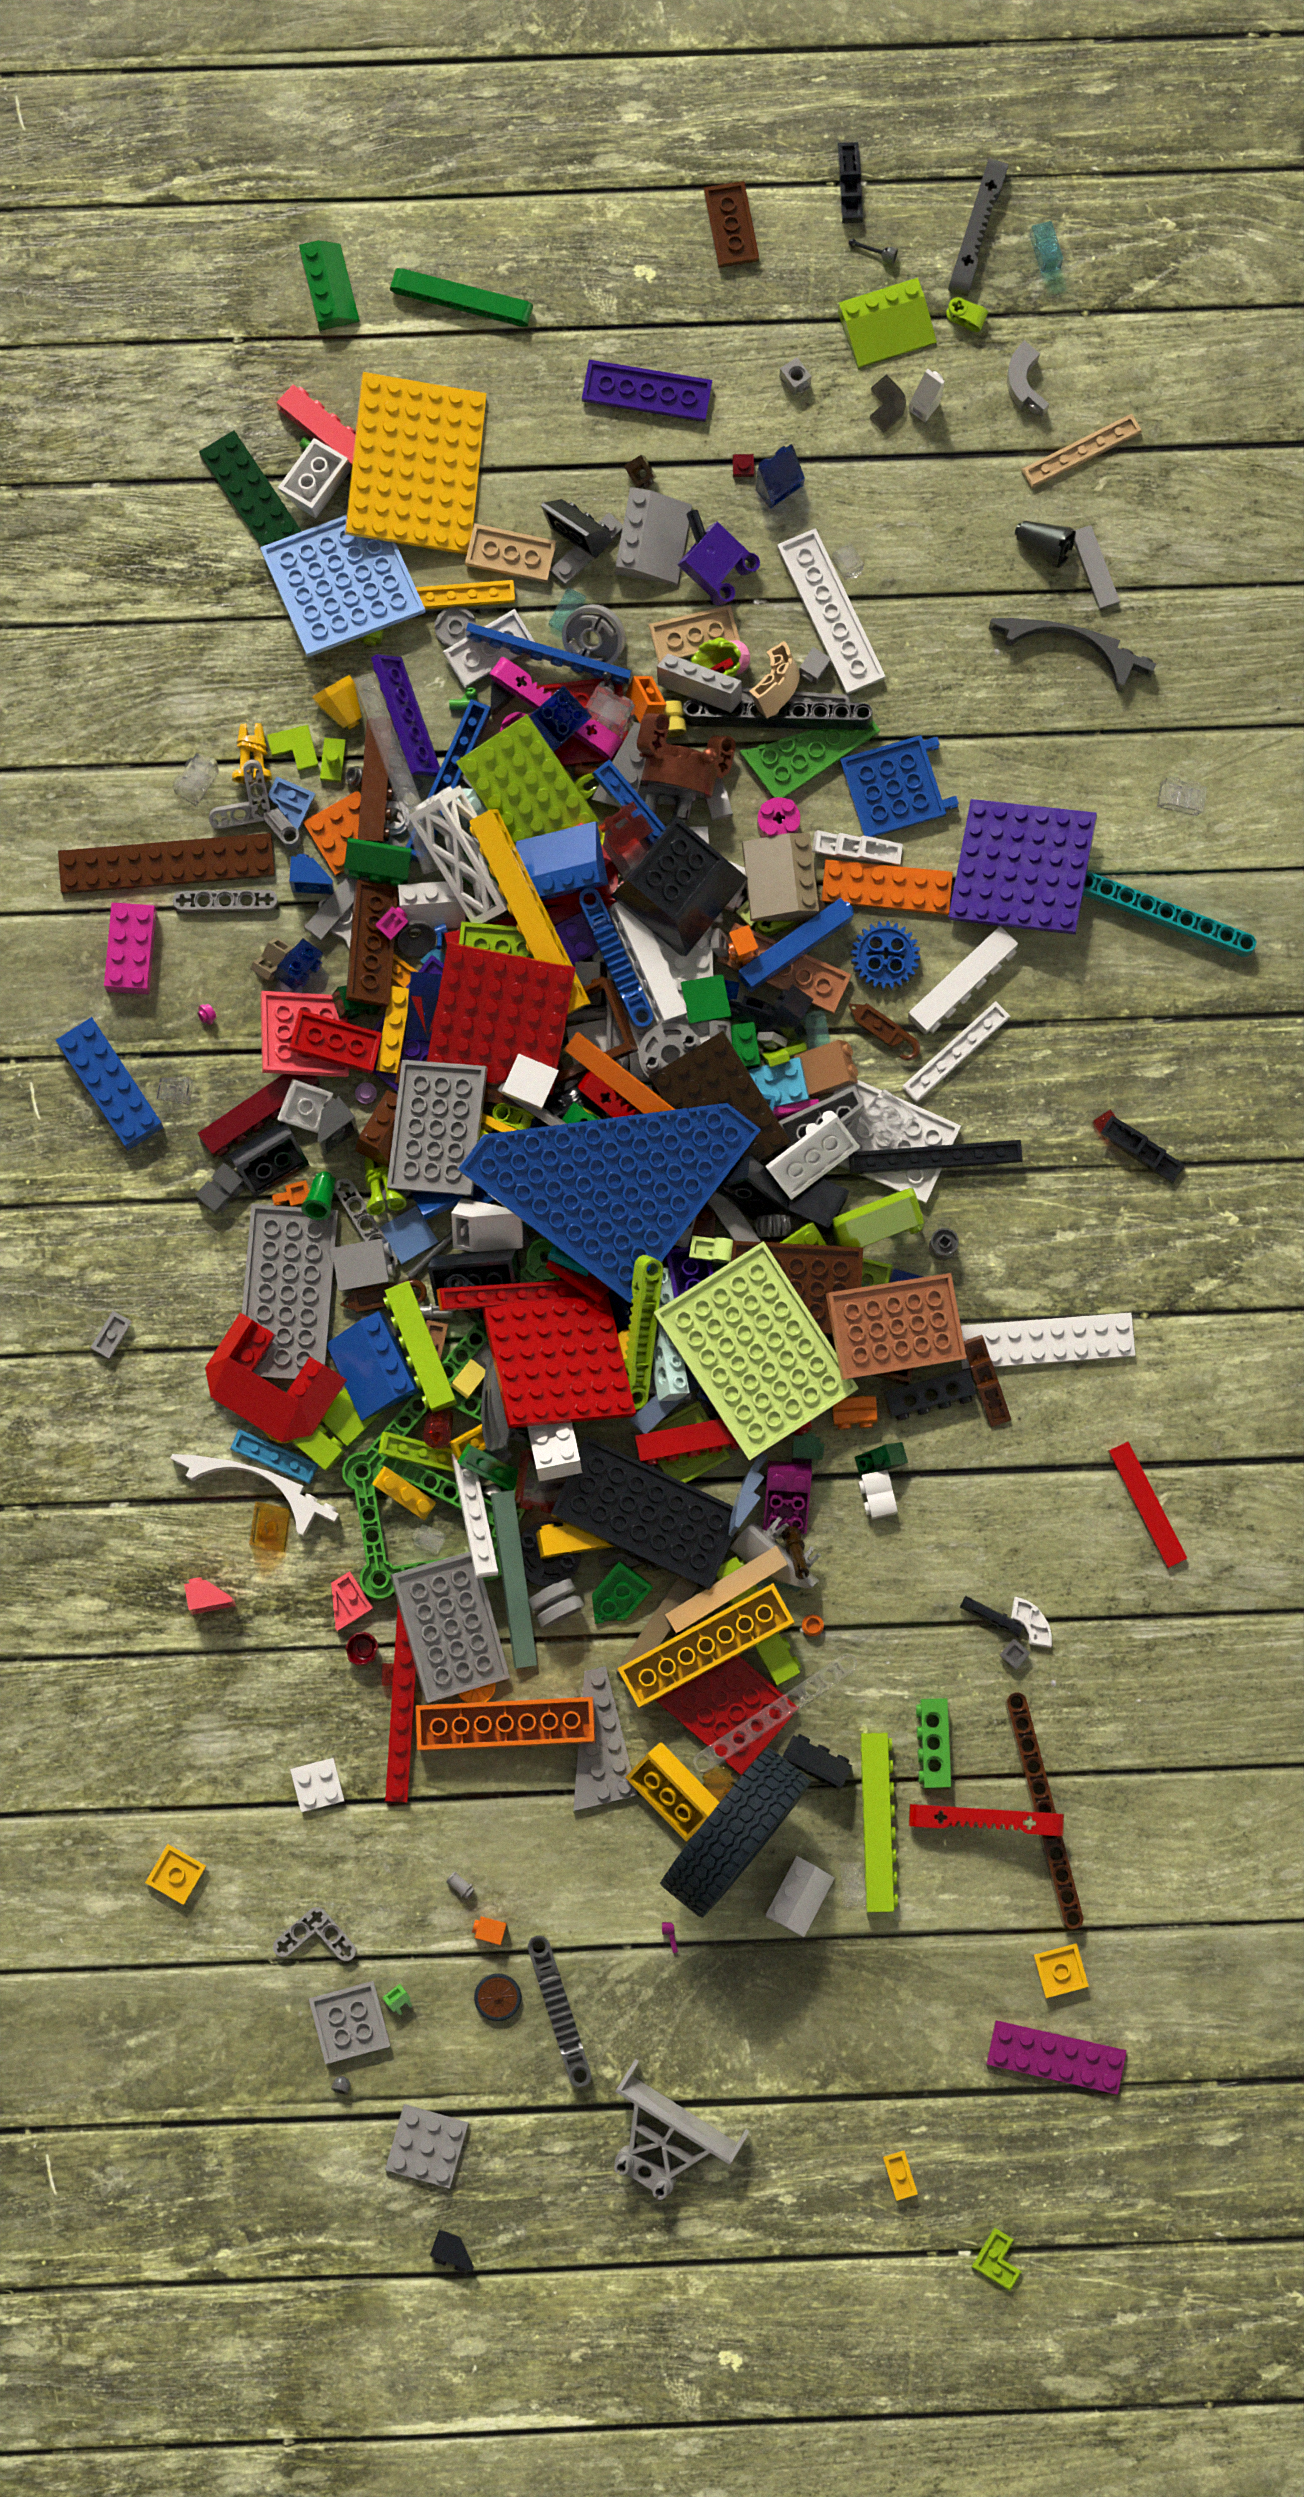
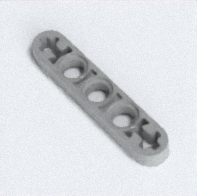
[172,890,278,912]
[335,1178,398,1269]

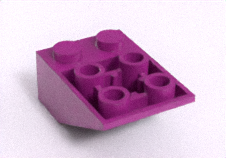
[763,1460,812,1534]

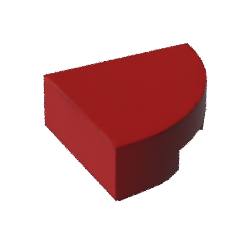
[710,658,734,673]

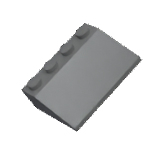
[615,487,692,585]

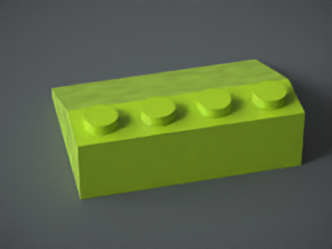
[838,277,937,368]

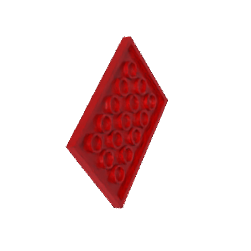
[655,1621,799,1775]

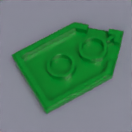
[592,1562,653,1624]

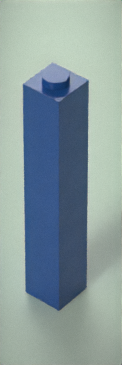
[737,898,854,993]

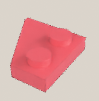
[331,1571,373,1632]

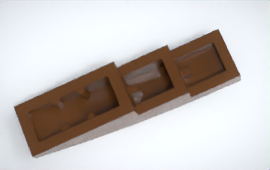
[964,1335,1012,1427]

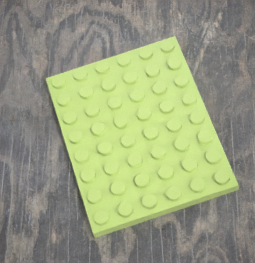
[653,1241,859,1460]

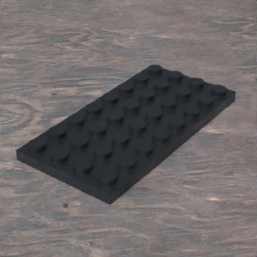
[550,1436,734,1590]

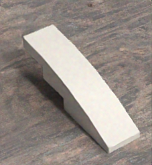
[812,830,903,865]

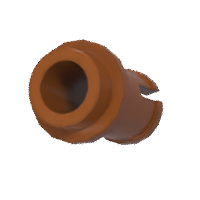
[574,762,600,779]

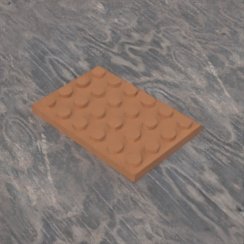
[826,1273,967,1380]

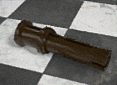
[782,1526,809,1579]

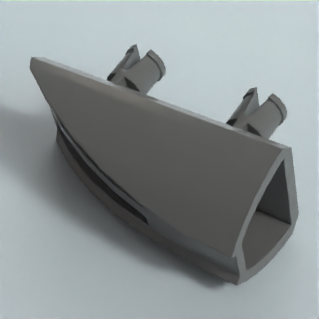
[481,1358,528,1452]

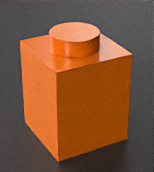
[472,1916,507,1946]

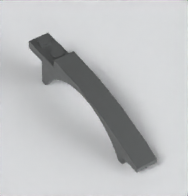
[988,618,1156,692]

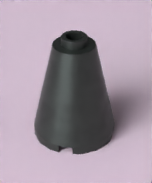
[1015,521,1076,568]

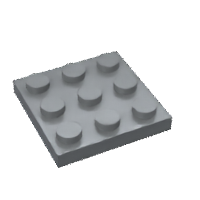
[309,1981,391,2064]
[385,2104,469,2189]

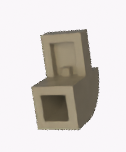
[250,937,294,981]

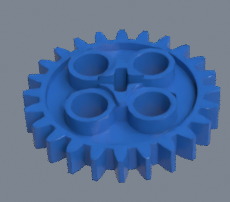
[851,921,920,991]

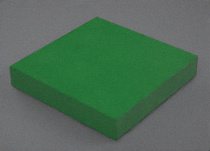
[680,974,731,1025]

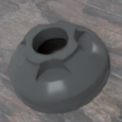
[397,920,436,957]

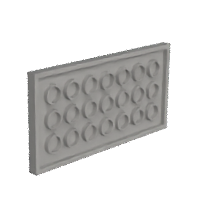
[242,1204,338,1380]

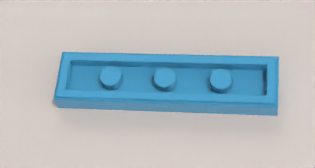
[230,1429,319,1485]

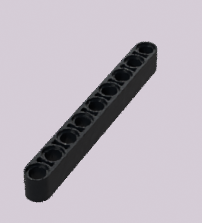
[683,699,873,730]

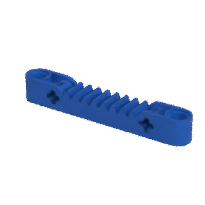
[579,888,653,1030]

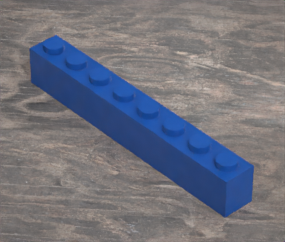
[405,699,491,866]

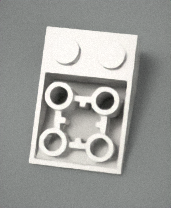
[451,1198,523,1252]

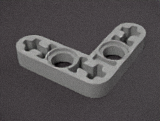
[209,760,270,829]
[273,1907,356,1961]

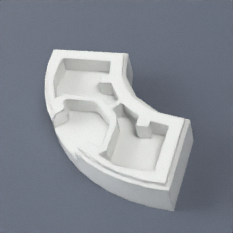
[1011,1597,1052,1648]

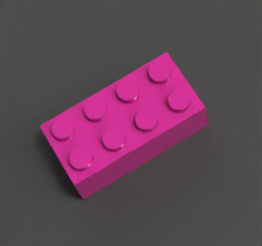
[104,902,157,995]

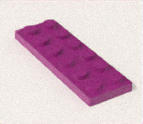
[986,2020,1127,2095]

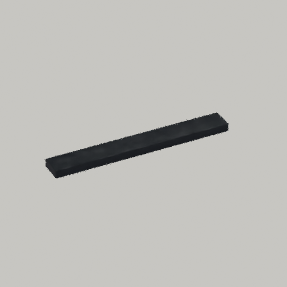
[848,1140,1023,1175]

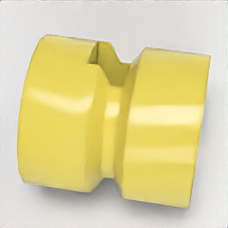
[663,701,687,738]

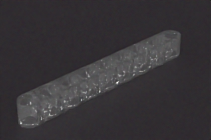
[692,1653,858,1775]

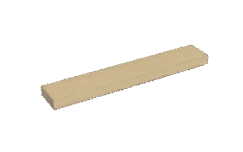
[1021,414,1142,489]
[665,1545,789,1633]

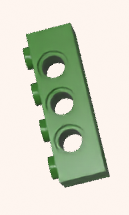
[916,1698,951,1789]

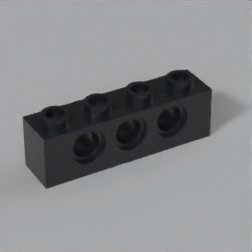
[884,1369,976,1421]

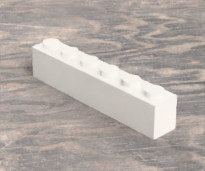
[608,902,687,1025]
[907,926,1018,1035]

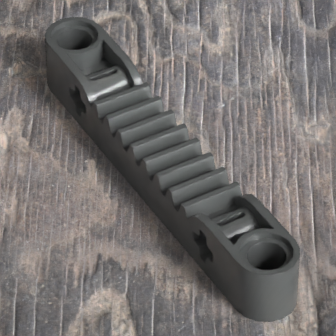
[948,158,1009,296]
[528,1935,591,2087]

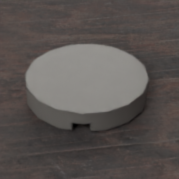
[435,606,476,647]

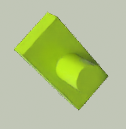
[320,738,346,783]

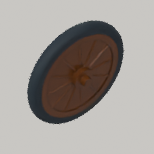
[474,1973,521,2021]

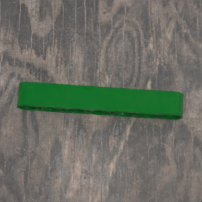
[389,268,534,327]

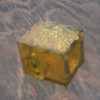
[702,1765,734,1801]

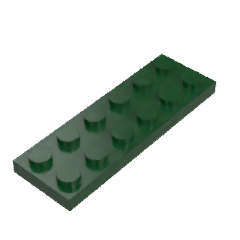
[199,430,302,547]

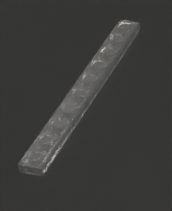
[354,673,439,874]

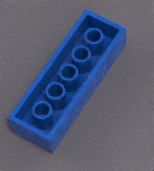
[56,1017,164,1151]

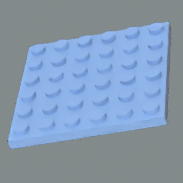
[260,515,425,658]

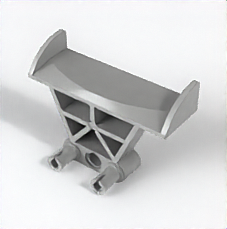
[614,2059,749,2200]

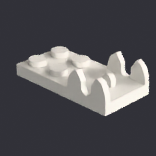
[766,1111,860,1200]

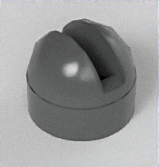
[331,2076,350,2095]

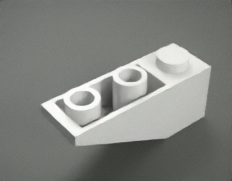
[908,369,945,422]

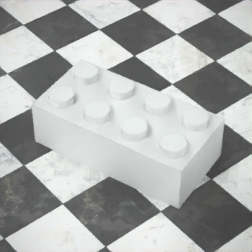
[527,1422,582,1482]

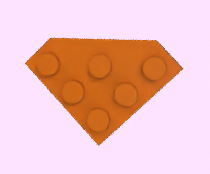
[303,790,361,877]

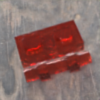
[598,801,654,856]

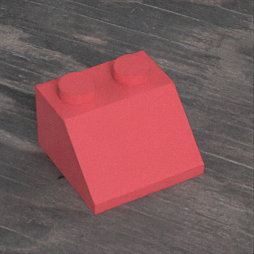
[184,1577,236,1615]

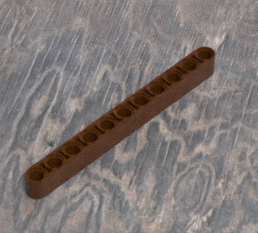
[1005,1692,1084,1930]

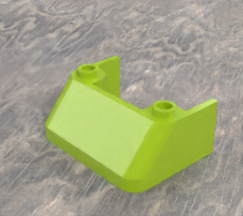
[830,1188,925,1249]

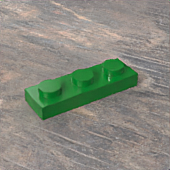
[457,1443,523,1491]

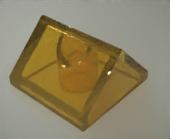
[249,1502,291,1552]

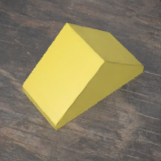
[450,1359,486,1399]

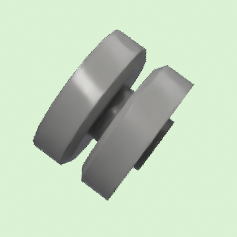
[528,1579,585,1628]

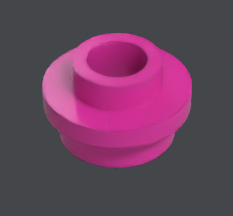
[197,1004,217,1025]

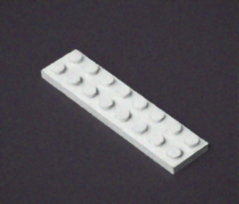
[777,528,885,695]
[961,1313,1135,1370]

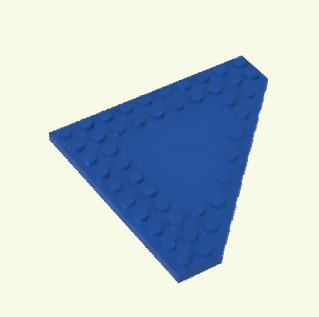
[457,1103,761,1303]

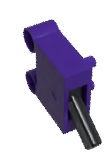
[677,510,760,606]

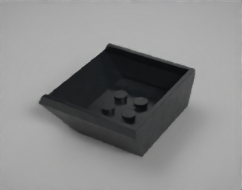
[610,816,748,956]

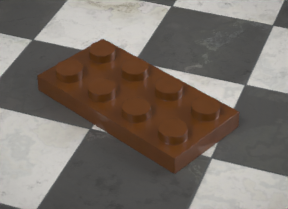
[703,181,759,268]

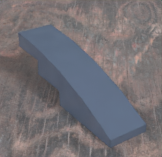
[629,1366,699,1434]
[728,1452,768,1537]

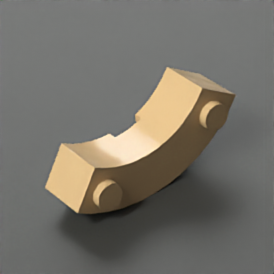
[749,641,800,718]

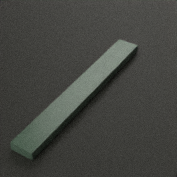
[491,1490,537,1669]

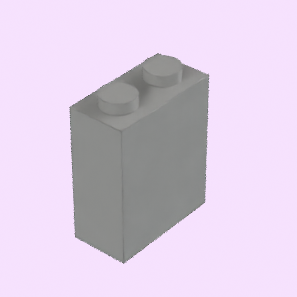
[332,1239,396,1292]

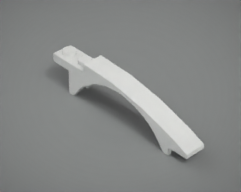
[171,1454,339,1537]

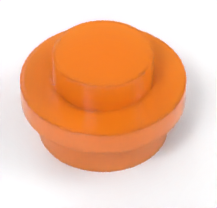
[802,1614,824,1637]

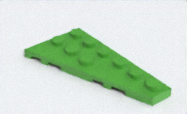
[740,715,880,798]

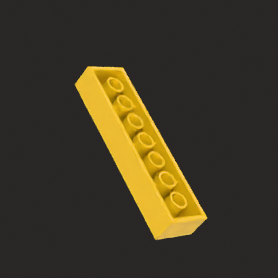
[617,1584,795,1709]

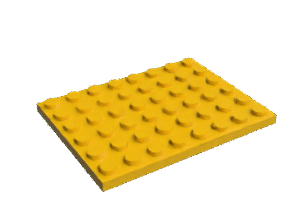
[345,372,486,555]

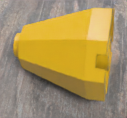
[312,675,362,730]

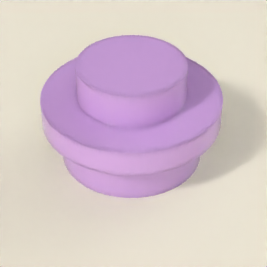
[355,1083,377,1104]

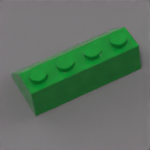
[299,240,360,331]

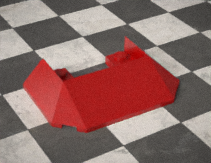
[205,1313,347,1443]

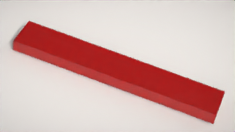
[1108,1441,1188,1569]

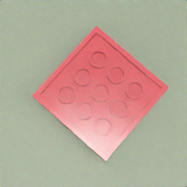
[260,991,349,1077]

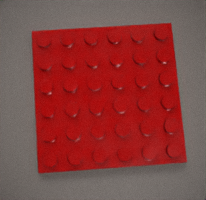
[427,942,576,1095]
[482,1295,636,1428]

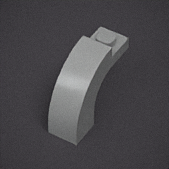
[1007,340,1049,417]

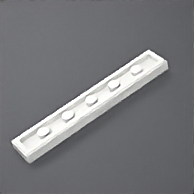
[902,1001,1011,1103]
[451,1454,498,1578]

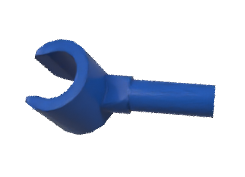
[434,923,448,950]

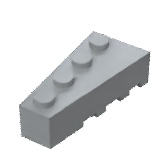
[591,722,646,808]
[779,1086,866,1148]

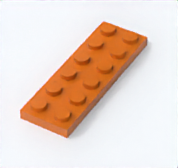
[821,859,953,915]

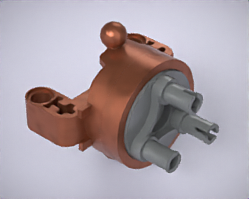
[637,713,736,823]

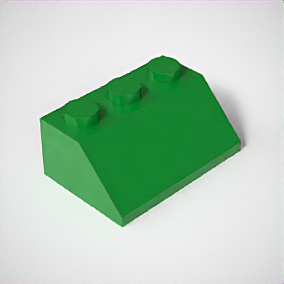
[344,838,412,887]

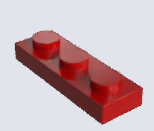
[546,1260,611,1303]

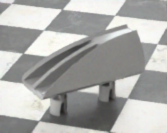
[730,1516,821,1588]

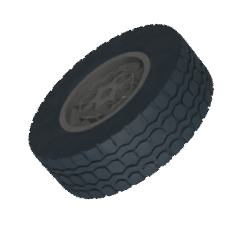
[660,1748,811,1918]

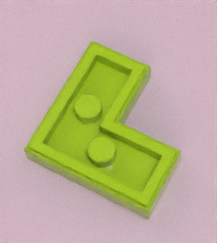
[267,725,319,771]
[761,1039,807,1067]
[971,2228,1022,2291]

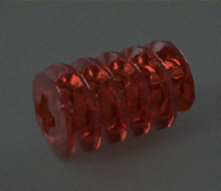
[423,1408,453,1449]

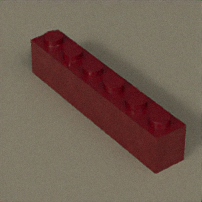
[197,1074,320,1158]

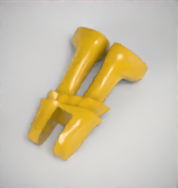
[232,723,272,784]

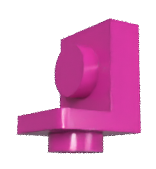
[375,907,408,940]

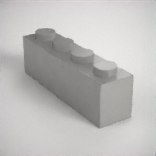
[657,653,742,712]

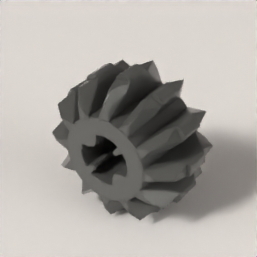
[755,1214,791,1239]

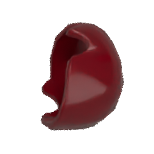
[345,1632,379,1666]

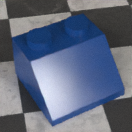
[289,854,335,895]

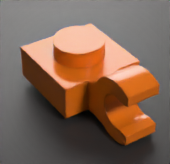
[272,1180,309,1207]

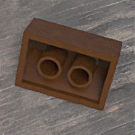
[355,1090,398,1168]

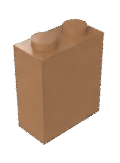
[794,1040,858,1099]

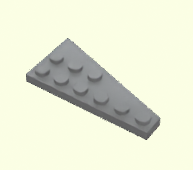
[573,1666,638,1812]

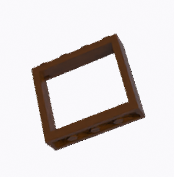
[555,976,639,1084]

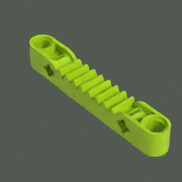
[624,1255,663,1409]

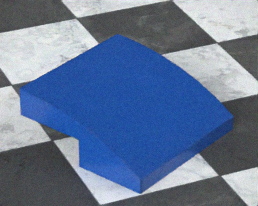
[411,1191,463,1220]

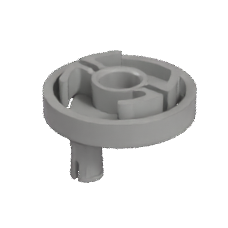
[562,604,627,664]
[638,1022,701,1083]

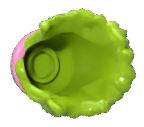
[691,637,750,678]

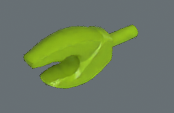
[574,773,597,800]

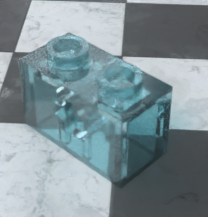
[1029,221,1063,273]

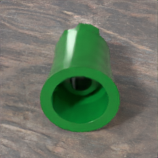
[301,1171,336,1220]

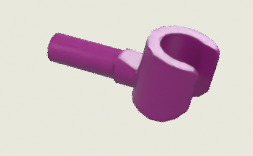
[662,1922,678,1953]

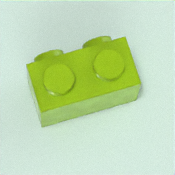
[292,1424,345,1471]

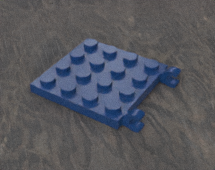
[840,735,959,837]

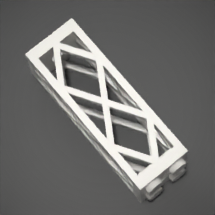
[408,785,508,923]

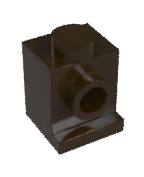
[624,455,657,489]

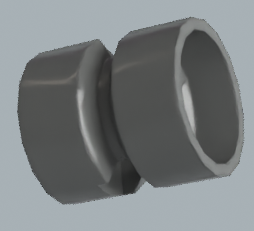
[929,1228,959,1261]

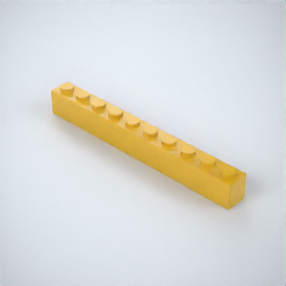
[469,809,591,1015]

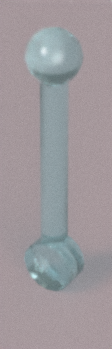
[757,1580,801,1592]

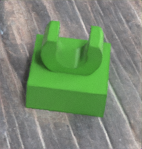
[382,1984,412,2015]

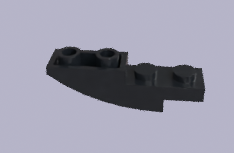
[725,995,804,1041]

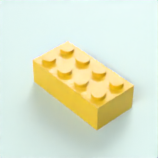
[625,1742,720,1842]

